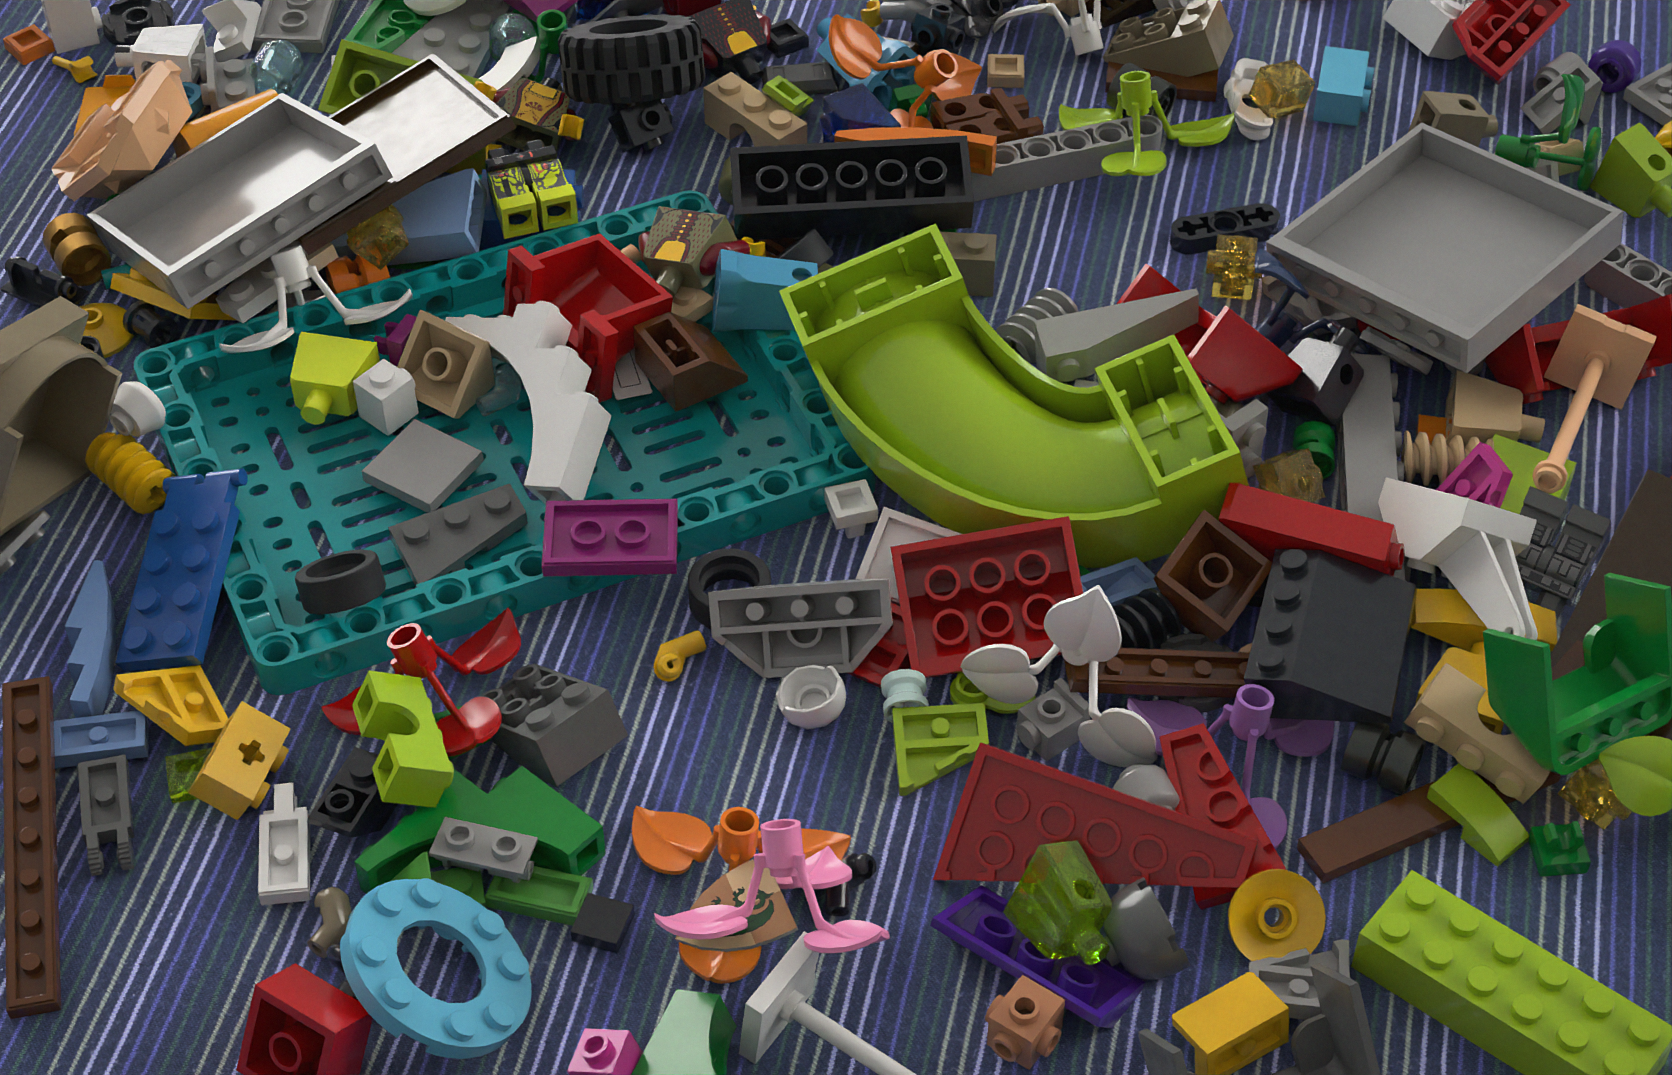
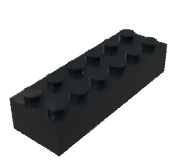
[730,136,974,240]

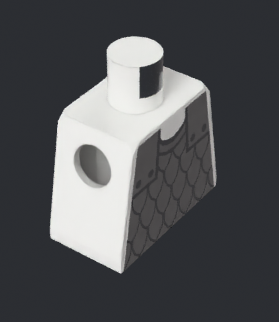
[115,24,207,84]

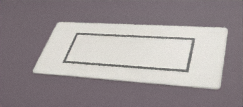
[613,348,652,400]

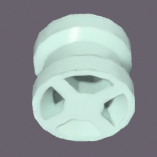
[881,669,929,723]

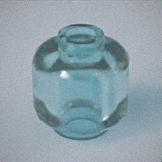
[488,13,536,62]
[249,39,304,94]

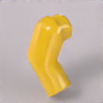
[653,630,706,682]

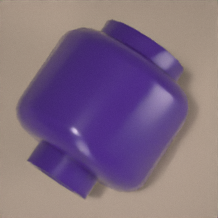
[1588,40,1641,93]

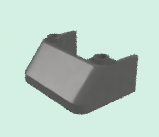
[1138,963,1380,1075]

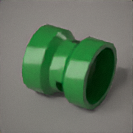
[1292,421,1335,481]

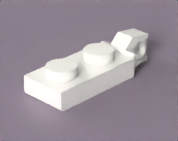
[258,783,310,905]

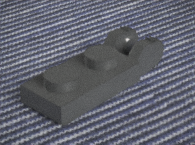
[78,754,135,876]

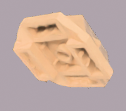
[51,60,192,202]

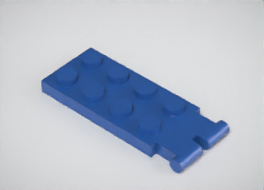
[115,468,248,672]

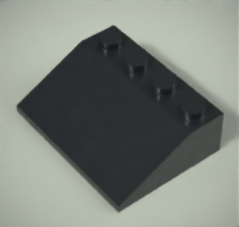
[1244,549,1417,724]

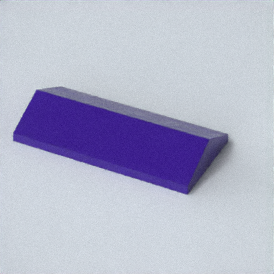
[930,885,1145,1028]

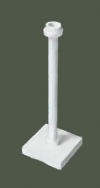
[739,931,916,1075]

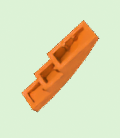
[834,127,997,176]

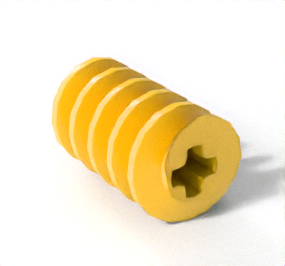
[85,432,176,514]

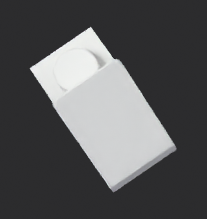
[202,0,261,62]

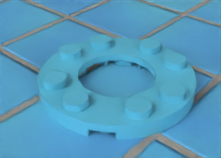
[340,878,531,1059]

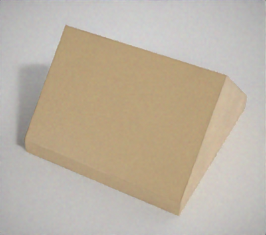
[397,310,495,419]

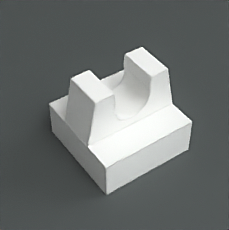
[824,479,878,539]

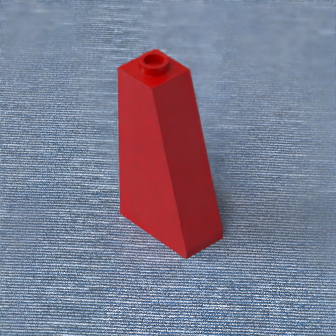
[1219,483,1405,576]

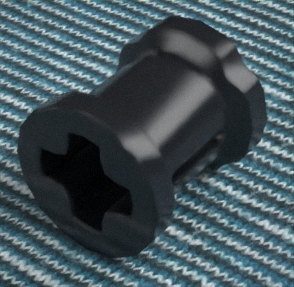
[123,300,177,348]

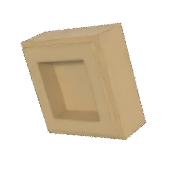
[987,54,1024,88]

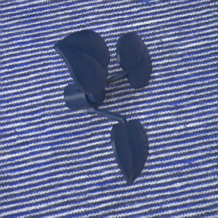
[1255,234,1372,355]

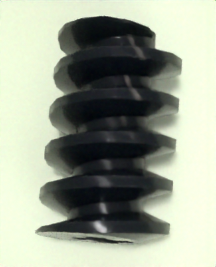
[1112,588,1182,649]

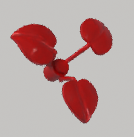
[321,608,521,757]

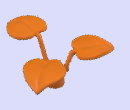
[829,14,982,129]
[632,806,851,984]

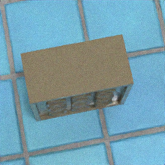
[0,296,122,536]

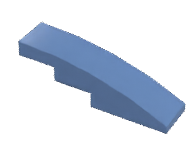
[65,560,116,718]

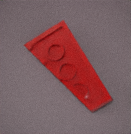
[1159,723,1287,910]

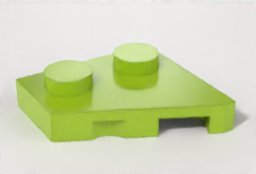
[892,703,989,796]

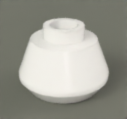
[109,381,166,437]

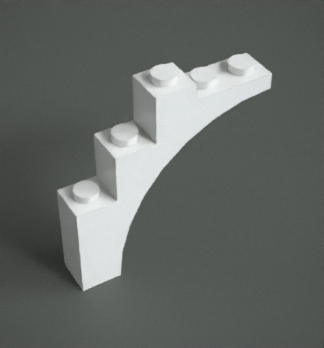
[445,301,612,504]

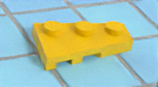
[110,268,251,320]

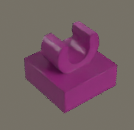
[374,314,417,367]

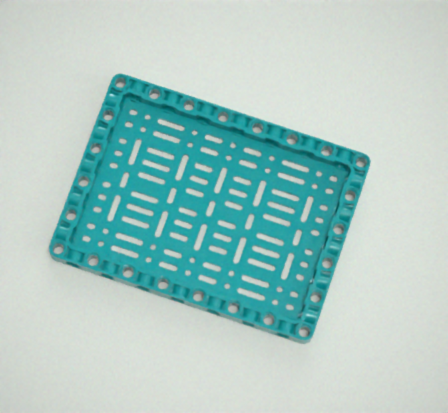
[134,190,876,695]

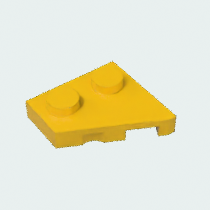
[113,665,228,746]

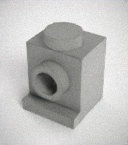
[1016,678,1090,761]

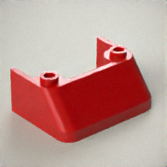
[1117,264,1303,405]
[1485,294,1672,405]

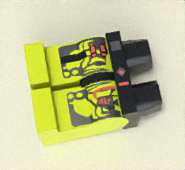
[485,140,578,239]

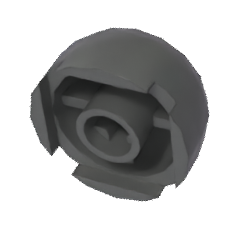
[1102,877,1190,980]

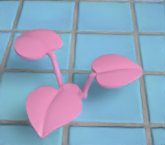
[654,819,890,953]

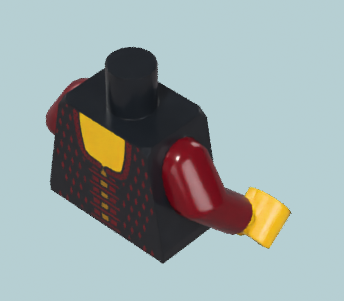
[688,0,771,85]

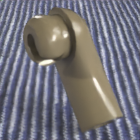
[307,887,352,958]

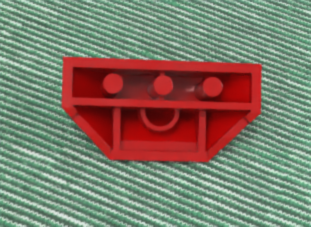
[1452,0,1571,85]

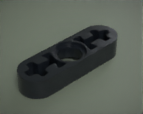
[1170,203,1280,255]

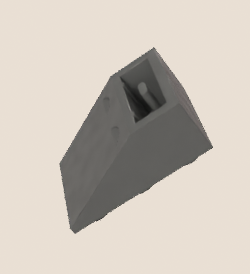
[481,663,628,787]

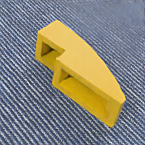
[1411,589,1558,652]

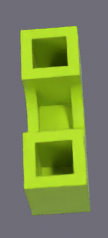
[352,670,454,808]

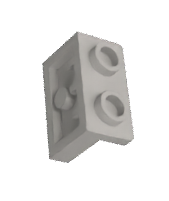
[199,46,257,113]

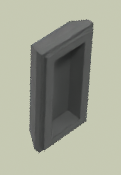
[762,62,838,94]

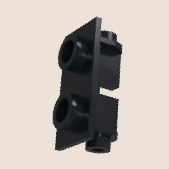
[0,256,89,308]

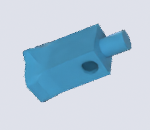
[817,13,918,116]
[712,249,818,332]

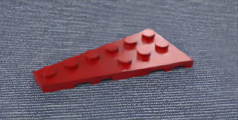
[933,743,1258,888]

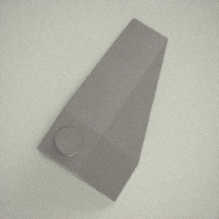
[1034,288,1199,382]

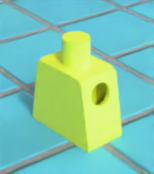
[290,332,380,425]

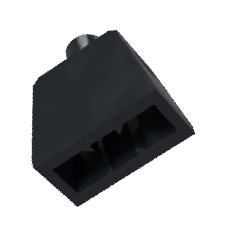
[1266,327,1364,426]

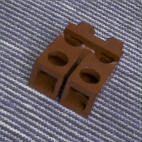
[930,87,1044,144]

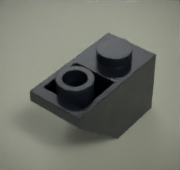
[308,747,398,838]

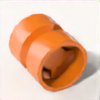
[325,248,390,294]

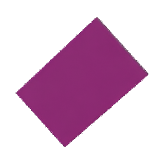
[542,499,678,576]

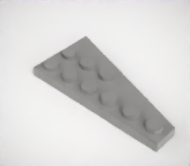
[392,0,514,78]

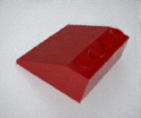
[890,516,1083,678]

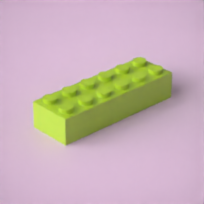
[1351,870,1672,1075]

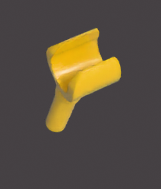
[52,56,98,83]

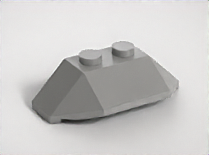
[708,579,893,678]

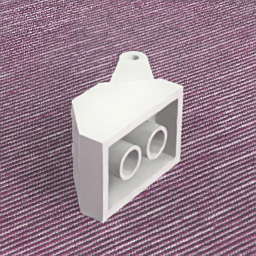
[1378,477,1538,641]

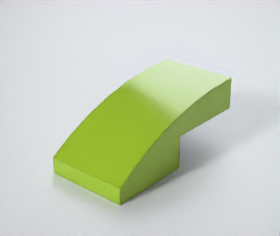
[762,75,814,117]
[1427,763,1530,867]

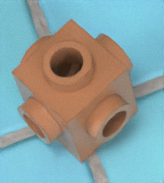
[985,975,1065,1070]

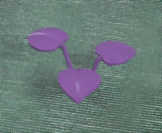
[1126,684,1334,850]

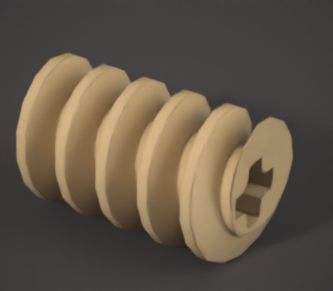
[1401,430,1494,486]

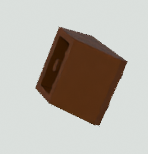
[633,312,748,412]

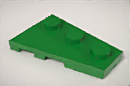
[344,0,436,53]

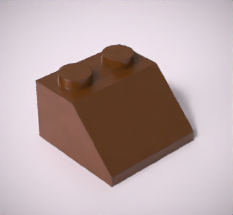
[1153,510,1272,643]

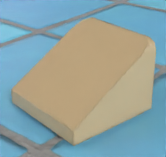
[1535,138,1584,176]

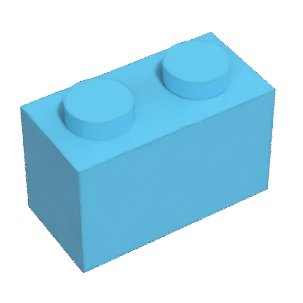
[1313,46,1374,126]

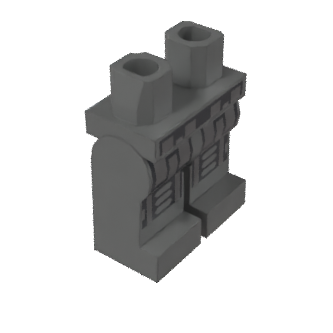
[1515,486,1611,620]

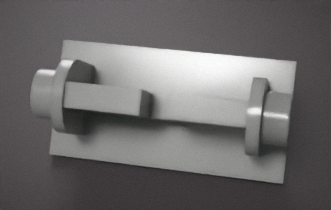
[429,817,538,883]

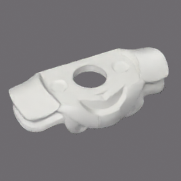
[1224,58,1273,140]

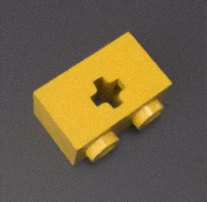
[188,701,291,820]

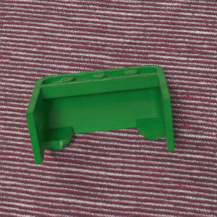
[1483,573,1672,775]

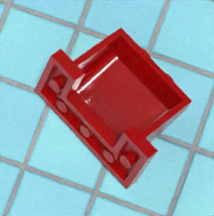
[503,233,673,403]

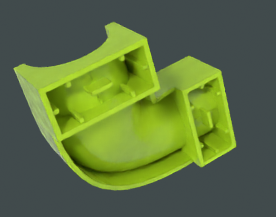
[779,223,1249,568]

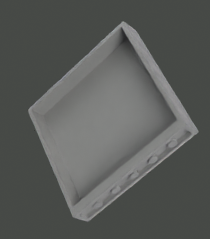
[86,93,393,309]
[1266,122,1623,373]

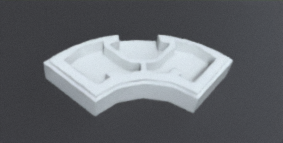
[478,36,540,92]

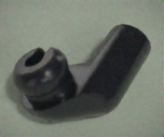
[825,853,877,917]

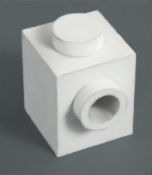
[353,359,419,436]

